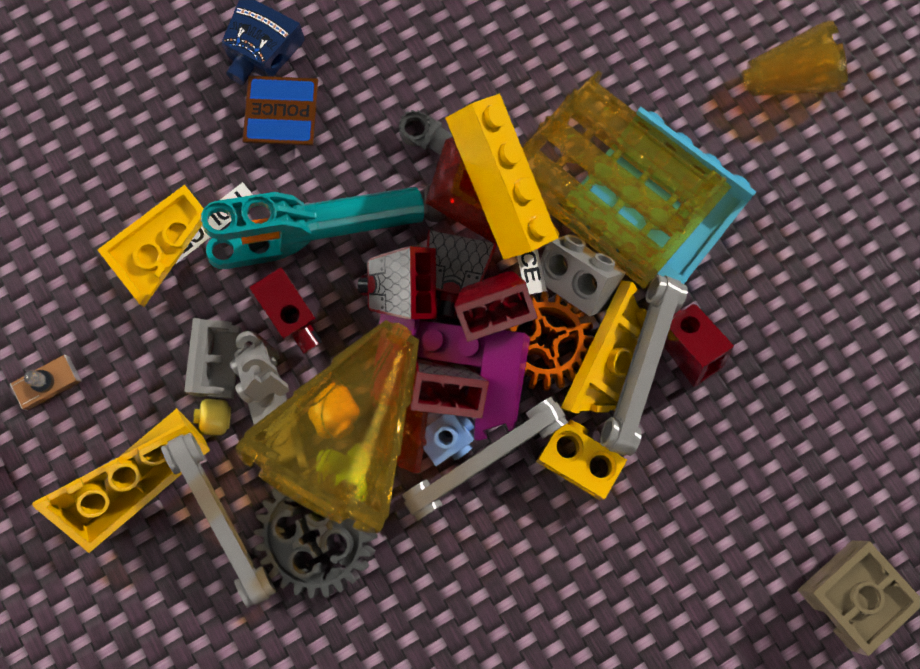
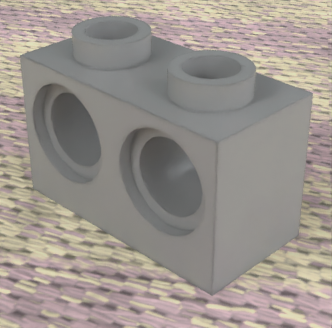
[540,235,626,316]

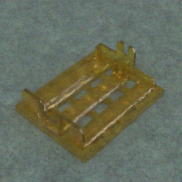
[522,70,732,289]

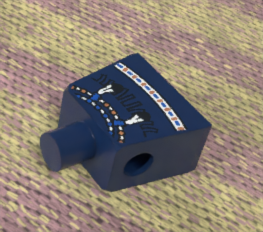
[222,0,305,85]

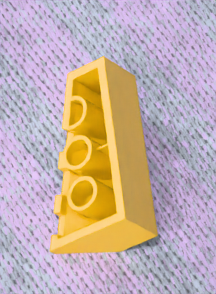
[445,93,559,260]
[32,408,210,553]

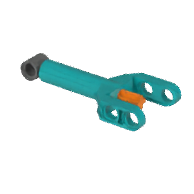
[201,180,457,269]

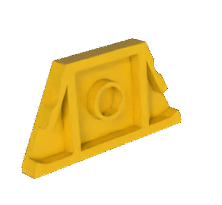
[561,280,647,413]

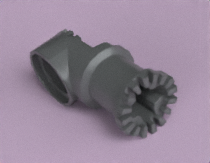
[399,110,460,166]

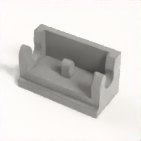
[184,318,241,399]

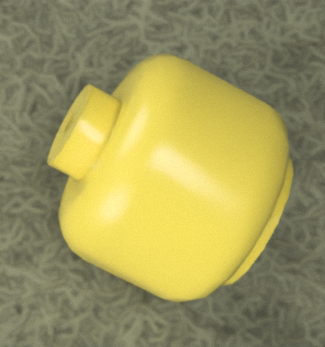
[193,399,231,435]

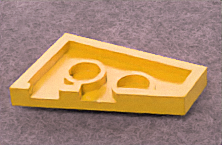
[98,185,204,307]

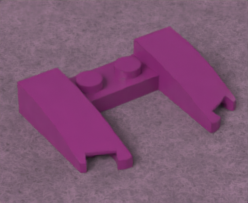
[371,314,530,441]

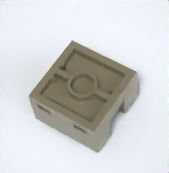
[798,540,920,656]

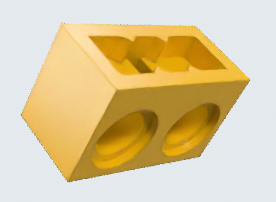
[536,420,627,500]

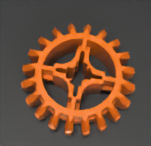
[505,291,594,391]

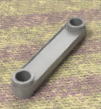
[600,275,688,456]
[402,397,568,521]
[161,432,276,608]

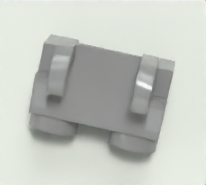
[230,331,289,403]

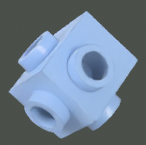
[414,412,475,466]

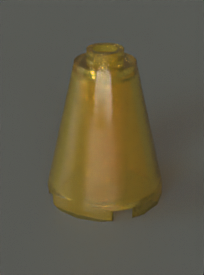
[742,20,848,96]

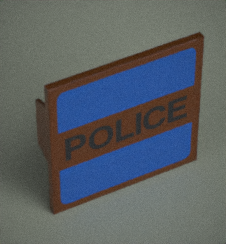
[242,76,319,146]

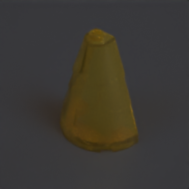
[235,320,419,533]

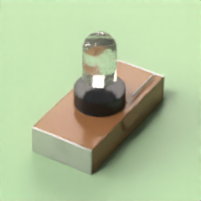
[10,355,82,411]

